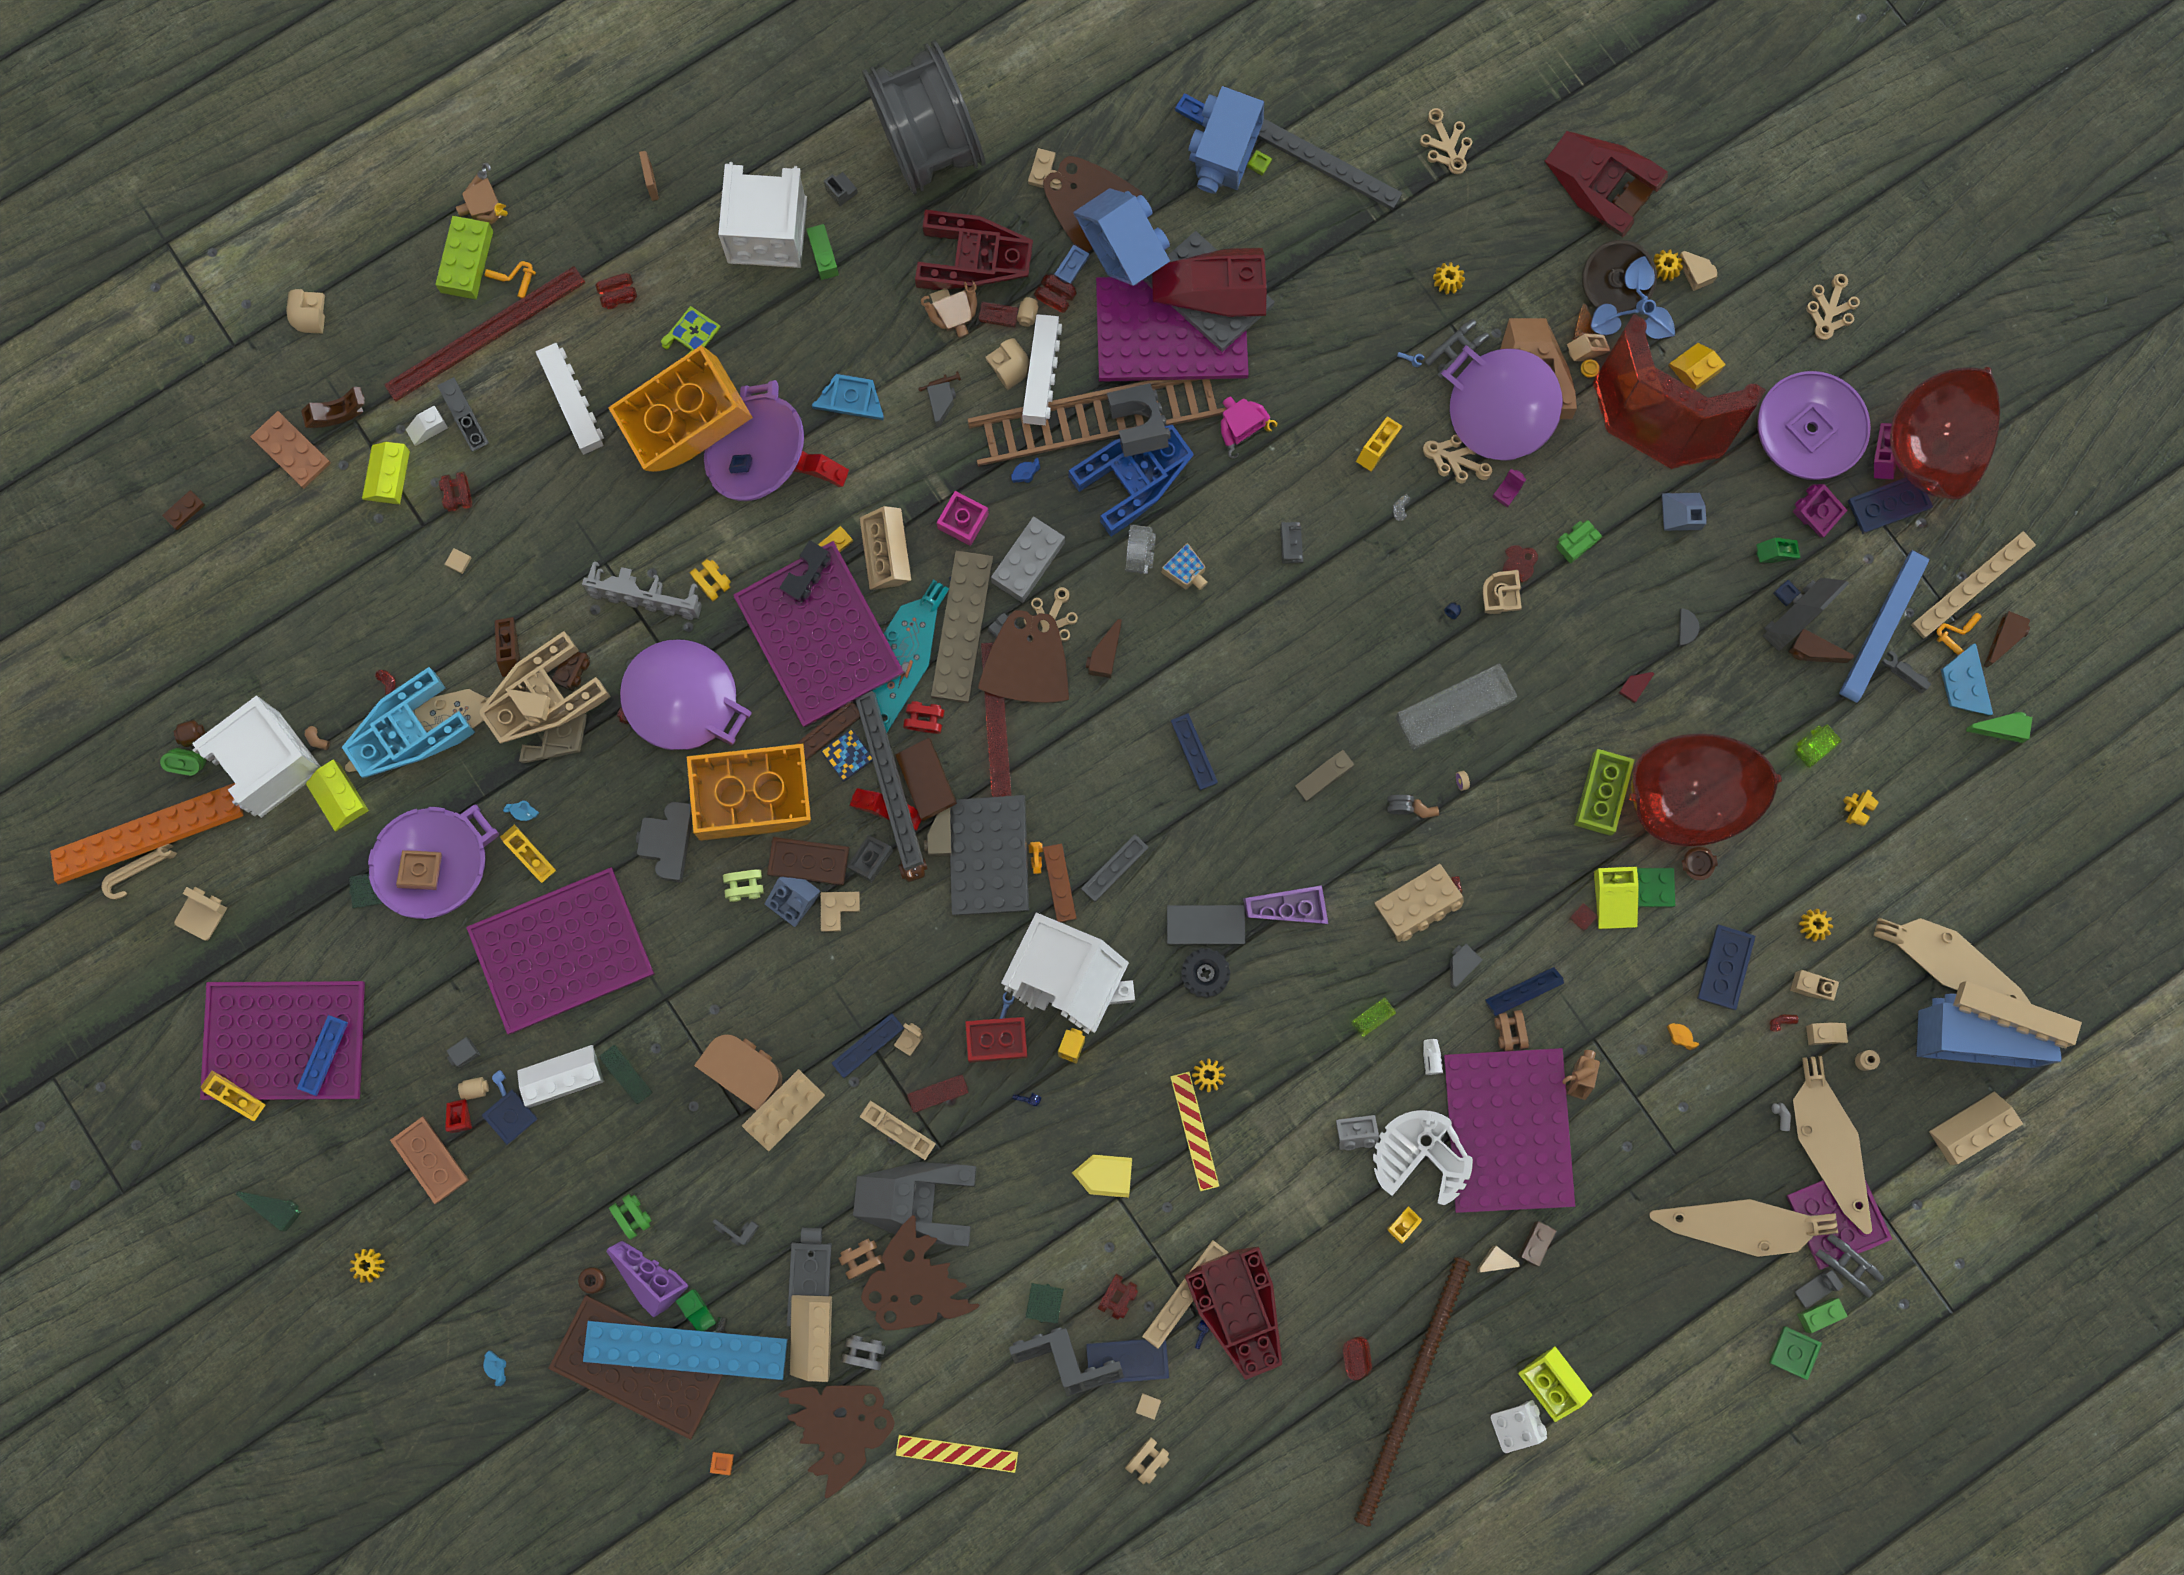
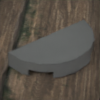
[1679,608,1700,646]

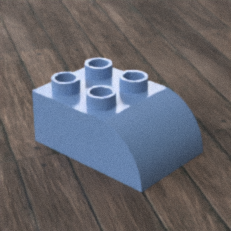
[1917,994,2061,1068]

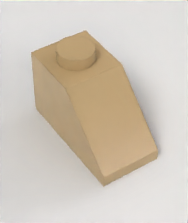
[1678,251,1717,291]
[1567,334,1610,361]
[508,689,550,723]
[1806,1023,1848,1045]

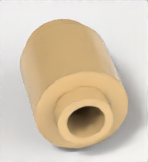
[1017,297,1038,327]
[1855,1050,1880,1071]
[458,1077,489,1100]

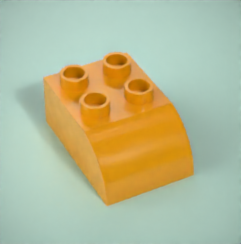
[608,345,753,472]
[687,744,811,841]

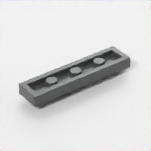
[1081,834,1149,903]

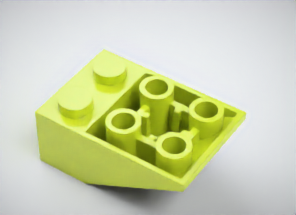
[1594,867,1638,929]

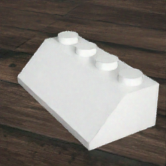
[517,1045,604,1108]

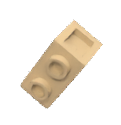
[894,1023,923,1057]

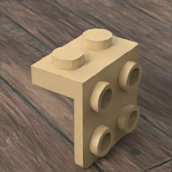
[174,887,227,941]

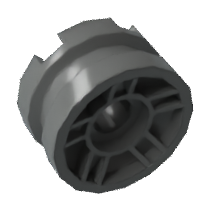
[1387,795,1414,815]

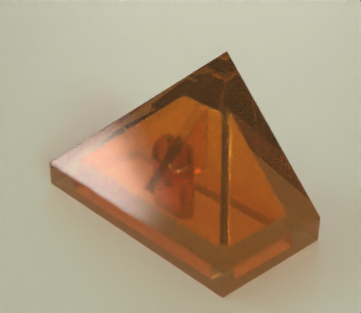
[1572,304,1596,341]

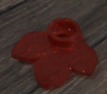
[1503,545,1538,582]

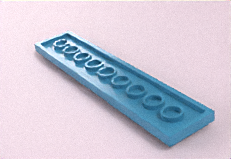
[583,1321,788,1380]

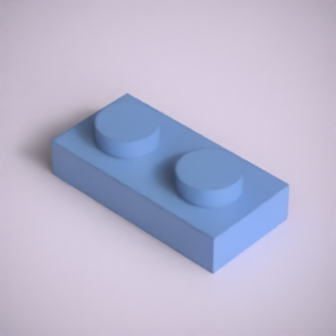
[1054,245,1089,286]

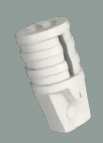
[1423,1039,1443,1075]

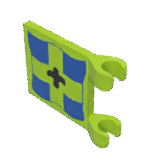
[661,306,721,354]

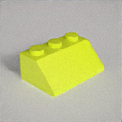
[362,442,410,505]
[306,759,369,831]
[1518,1346,1592,1422]

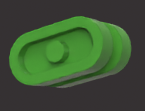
[160,748,206,776]
[609,1194,652,1240]

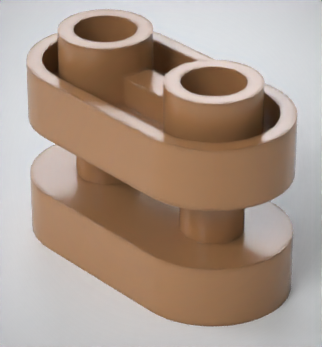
[1494,1010,1529,1051]
[838,1239,883,1280]

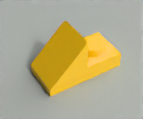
[1387,1206,1423,1244]

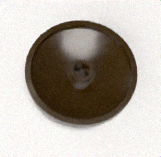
[1582,240,1657,313]

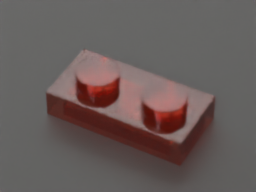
[979,302,1018,328]

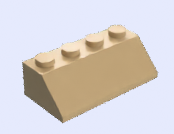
[860,506,911,590]
[1929,1091,2023,1165]
[790,1295,832,1382]

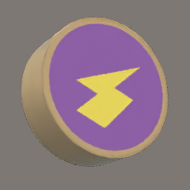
[1456,771,1470,791]

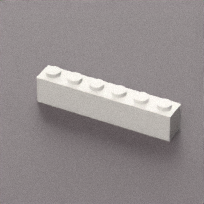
[1022,314,1062,426]
[536,343,604,455]

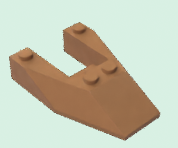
[1500,318,1577,419]

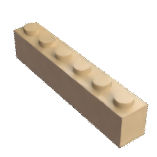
[1953,981,2082,1048]

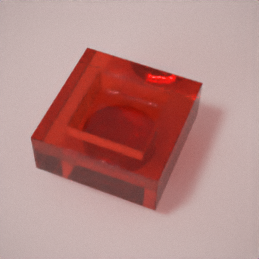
[1570,903,1598,931]

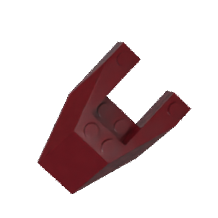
[1545,131,1668,238]
[915,210,1033,290]

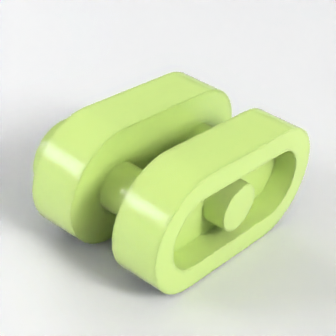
[723,870,764,902]

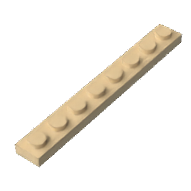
[1911,531,2036,639]

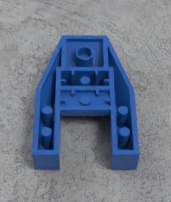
[1069,424,1194,537]

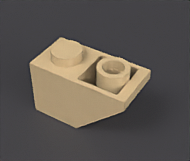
[1790,970,1839,1001]

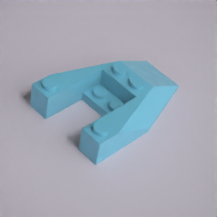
[342,667,476,778]

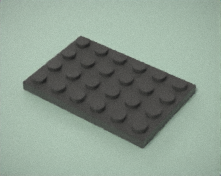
[1143,231,1275,352]
[950,795,1029,916]

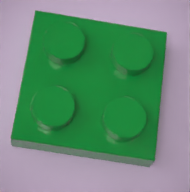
[1637,868,1676,907]
[1769,1326,1822,1380]

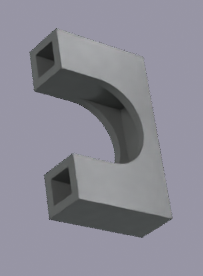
[1107,383,1171,457]

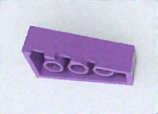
[1243,885,1328,924]

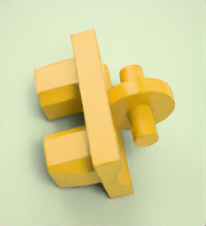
[1843,790,1879,826]

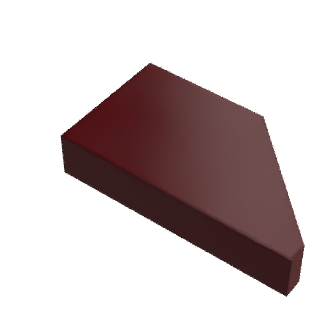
[1619,672,1654,703]

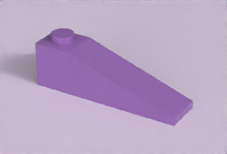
[606,1241,688,1317]

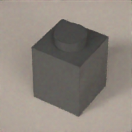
[446,1037,481,1068]

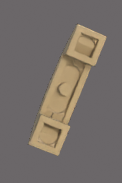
[860,1100,936,1160]

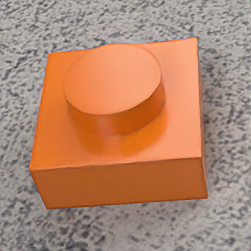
[710,1452,734,1475]

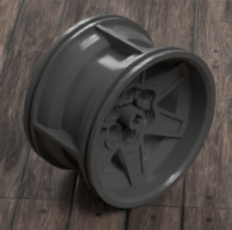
[862,40,986,195]

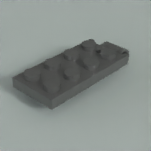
[787,1227,832,1326]

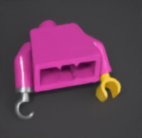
[1221,397,1277,459]

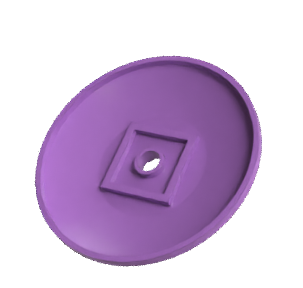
[1757,371,1871,480]

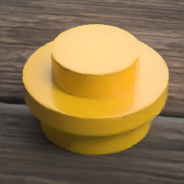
[1580,359,1599,378]

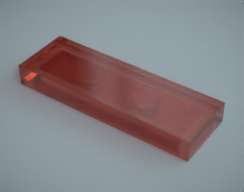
[907,1074,969,1113]

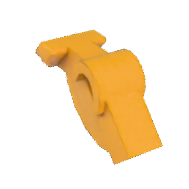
[1028,842,1043,874]
[1667,1023,1699,1050]

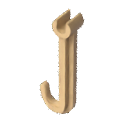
[102,844,177,900]

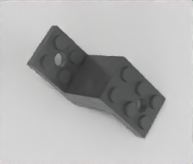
[1009,1328,1124,1397]

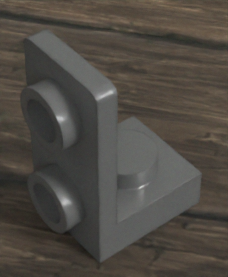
[712,1219,760,1246]
[1795,1270,1844,1308]

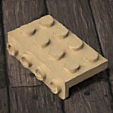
[1375,864,1464,942]
[742,1069,825,1151]

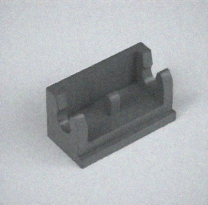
[1280,522,1303,564]

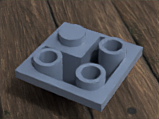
[1662,493,1706,531]
[765,877,820,927]

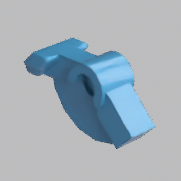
[503,801,539,821]
[483,1351,506,1386]

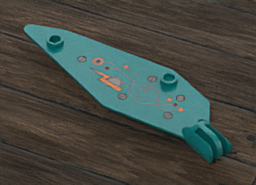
[873,579,950,733]

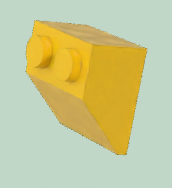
[1669,343,1726,393]

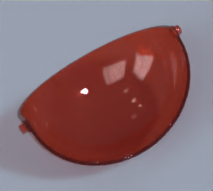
[1890,367,2000,500]
[1629,734,1782,846]

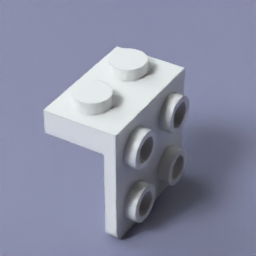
[1491,1400,1547,1453]

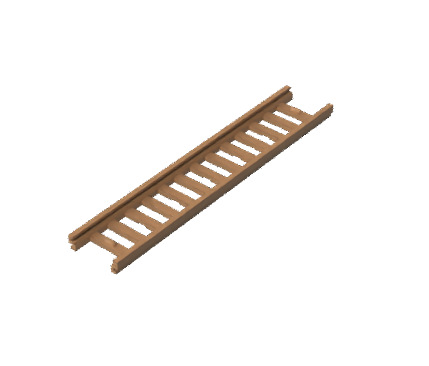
[968,379,1227,466]

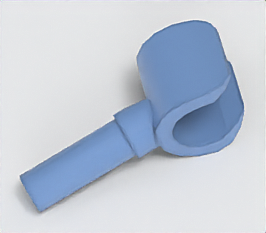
[1397,352,1424,367]
[1000,992,1014,1019]
[492,1070,507,1097]

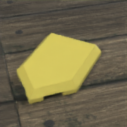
[1072,1155,1132,1198]

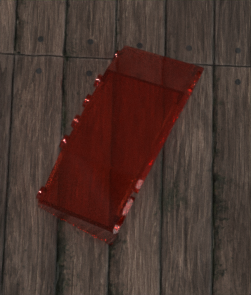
[1593,314,1766,469]

